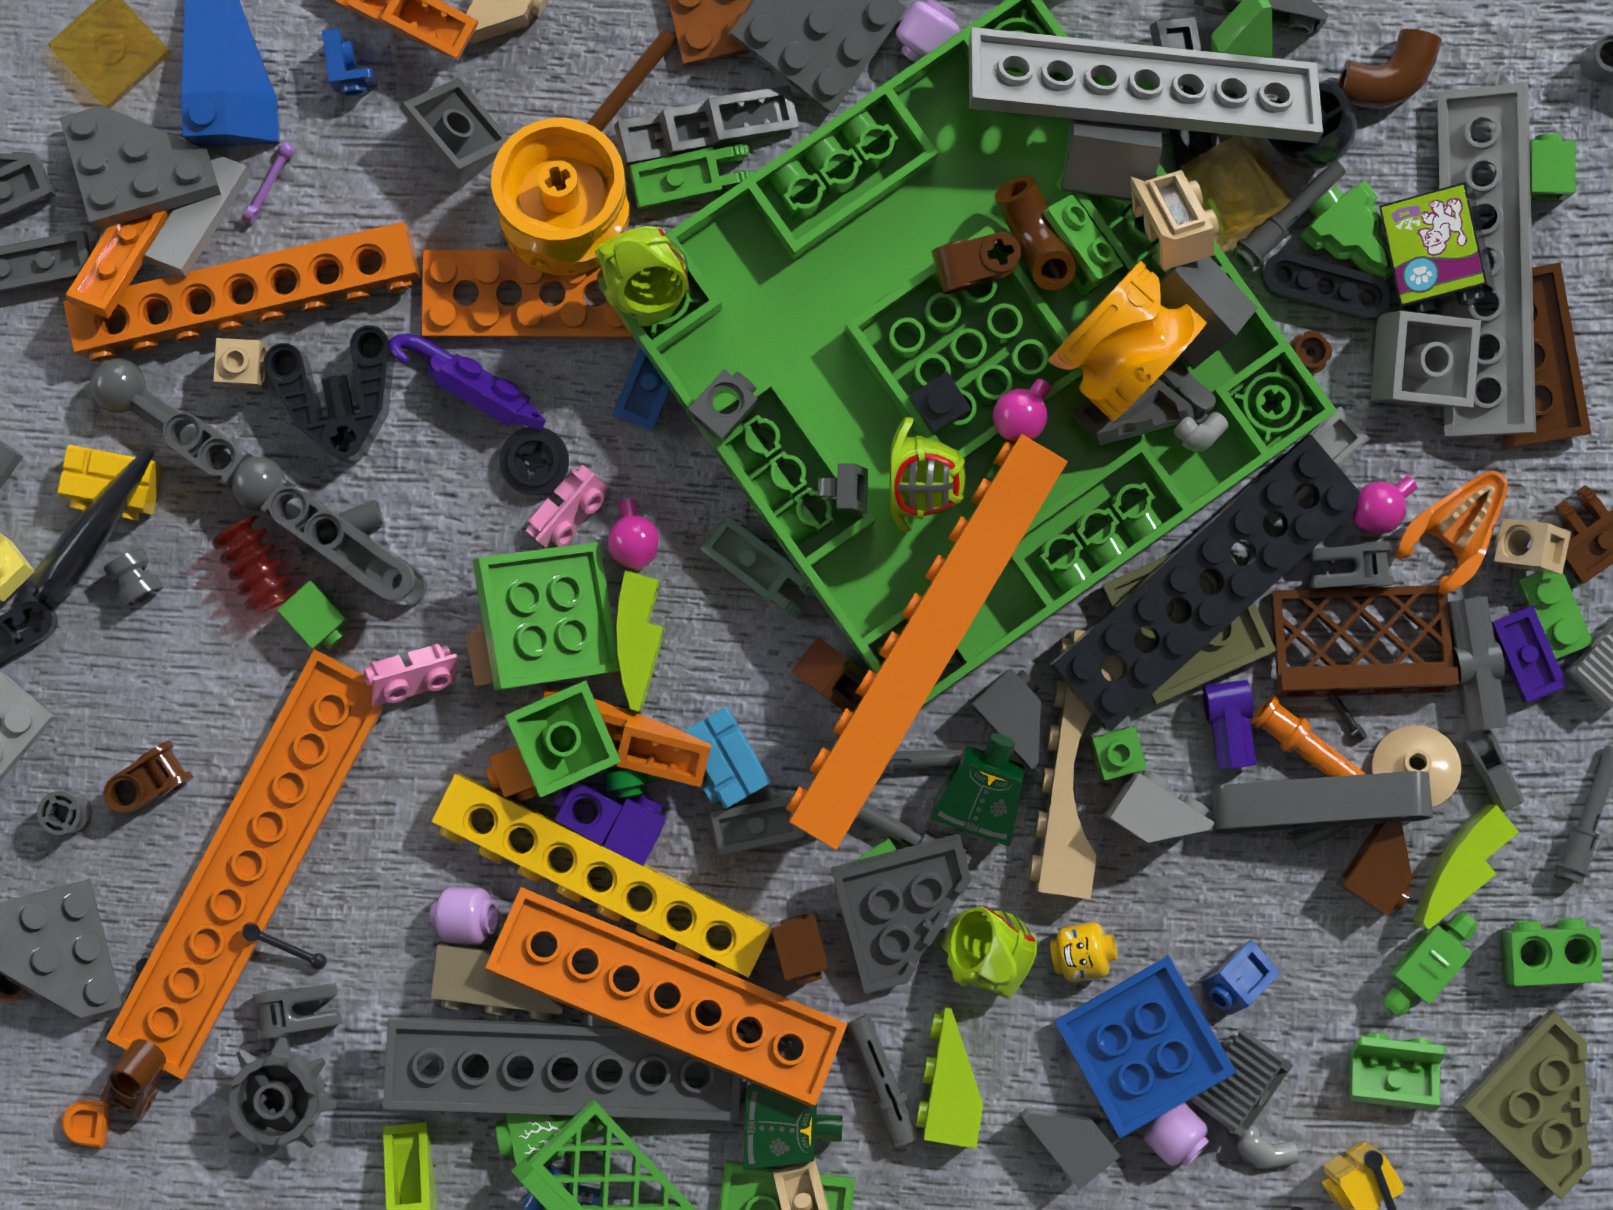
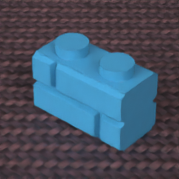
[683,706,771,809]

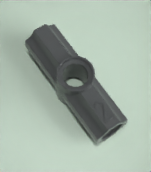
[1448,596,1508,732]

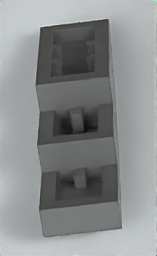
[614,85,799,167]

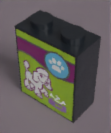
[1379,182,1495,314]

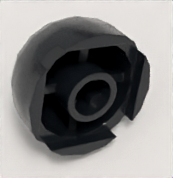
[1268,80,1357,169]

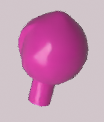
[993,379,1051,443]
[1353,476,1417,535]
[608,499,659,570]

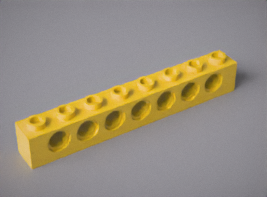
[431,774,772,978]

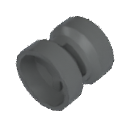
[103,549,163,607]
[37,790,92,835]

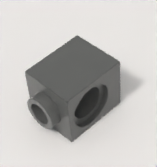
[688,369,758,444]

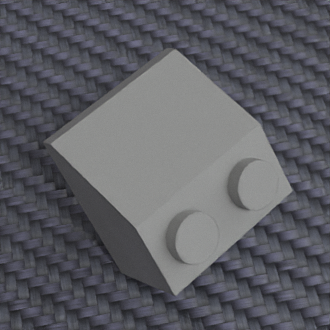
[1370,311,1481,408]

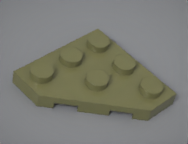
[1460,1010,1591,1199]

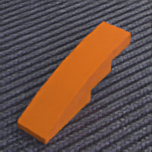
[329,0,479,60]
[543,685,712,787]

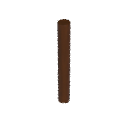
[587,29,677,132]

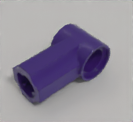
[1202,680,1256,770]

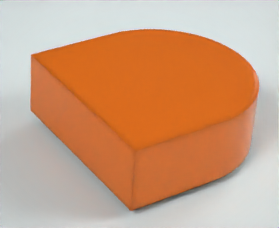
[62,1099,112,1148]

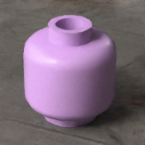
[896,0,960,62]
[430,887,499,945]
[1144,1103,1210,1167]

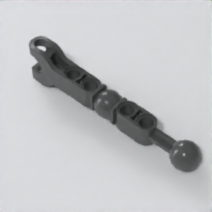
[90,358,427,607]

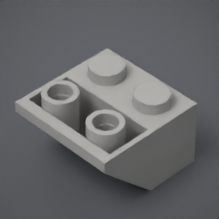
[1101,770,1215,843]

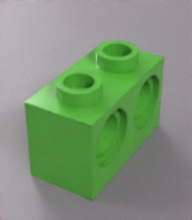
[1500,918,1603,986]

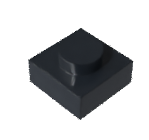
[909,371,971,434]

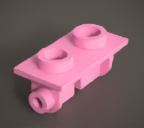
[526,465,611,549]
[363,644,458,707]

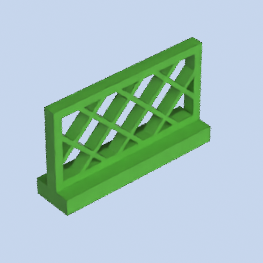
[511,1099,696,1210]

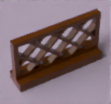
[1271,585,1459,698]

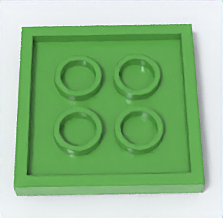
[472,542,620,691]

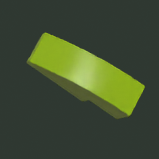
[616,570,666,712]
[1414,804,1519,930]
[383,1122,438,1210]

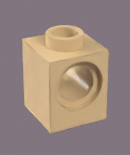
[213,338,270,391]
[1494,519,1571,575]

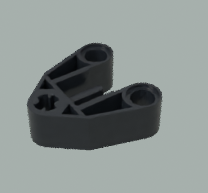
[264,325,395,463]

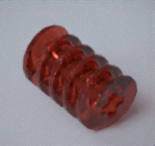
[212,515,298,613]

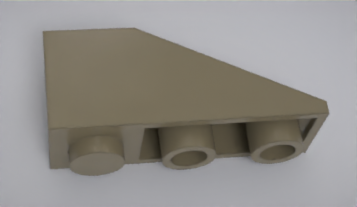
[430,942,567,1021]

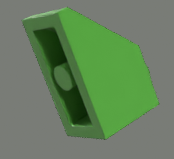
[1211,0,1273,94]

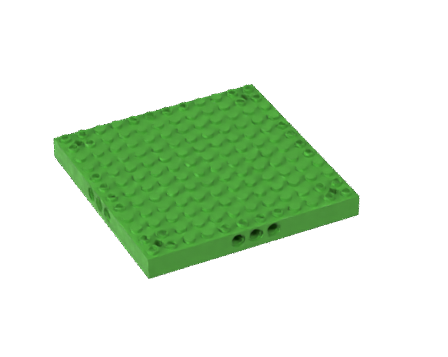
[598,0,1337,705]

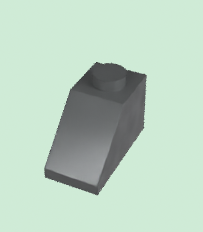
[970,668,1041,769]
[1021,1108,1121,1190]

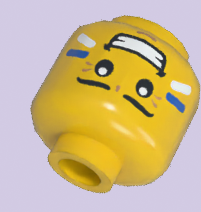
[1050,922,1118,983]

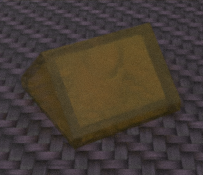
[1180,135,1291,242]

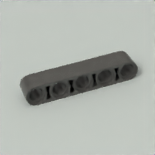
[1211,771,1433,834]

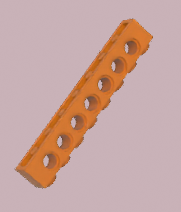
[63,222,422,362]

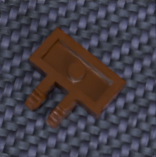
[1554,485,1613,585]

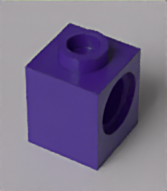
[553,781,624,845]
[603,794,668,866]

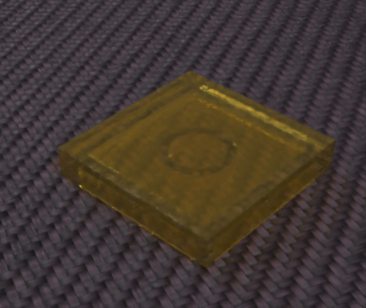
[47,0,172,109]

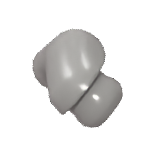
[1174,412,1228,452]
[1236,1126,1299,1169]

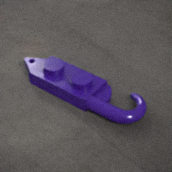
[389,333,546,430]

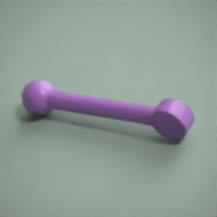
[243,142,295,224]

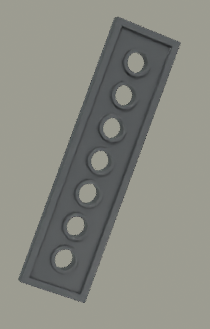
[383,1017,744,1121]

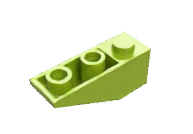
[916,1004,983,1149]

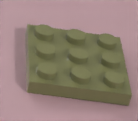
[1101,552,1276,705]

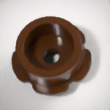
[1290,331,1332,374]

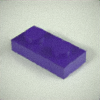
[1491,605,1567,703]

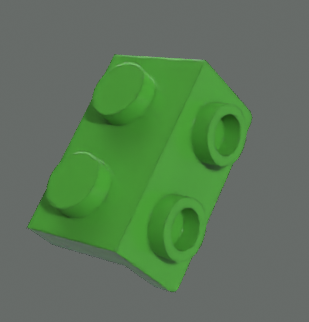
[1043,194,1124,297]
[1348,1033,1446,1111]

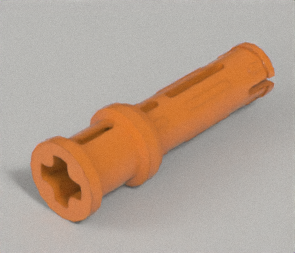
[1250,694,1366,777]

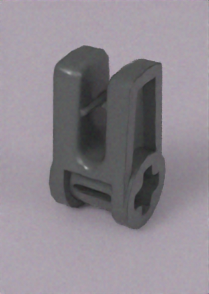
[1308,541,1394,589]
[253,983,342,1039]

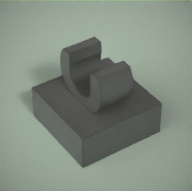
[818,463,868,514]

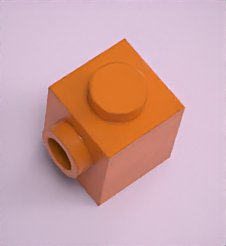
[486,746,538,802]

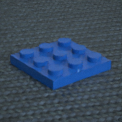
[1054,955,1237,1139]

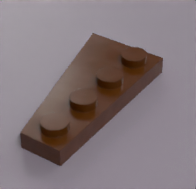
[1501,262,1591,450]

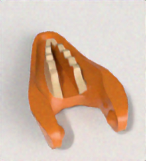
[1394,471,1508,596]

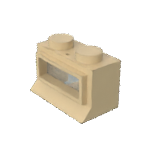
[1131,170,1219,271]

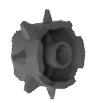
[215,1037,337,1160]

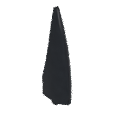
[33,447,154,604]

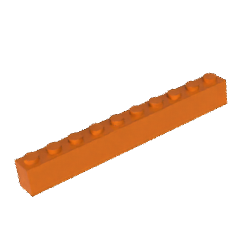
[786,434,1068,850]

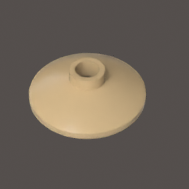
[1372,725,1461,809]

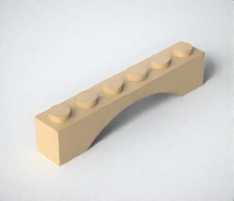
[1029,629,1123,900]

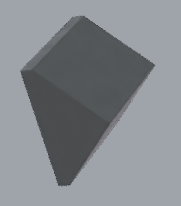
[399,78,509,187]
[1061,119,1162,201]
[1159,257,1257,369]

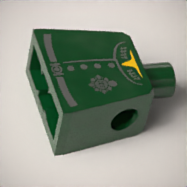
[930,734,1024,846]
[743,1081,843,1170]

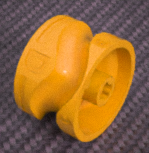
[491,118,629,275]
[1047,260,1207,422]

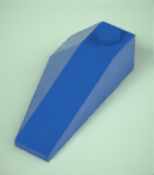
[181,0,280,147]

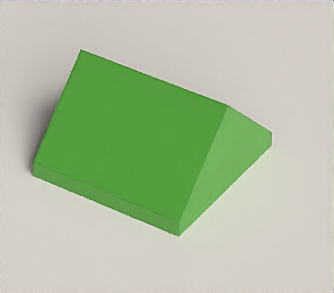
[504,681,621,798]

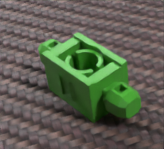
[1383,911,1478,1017]

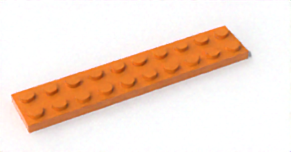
[106,649,387,1080]

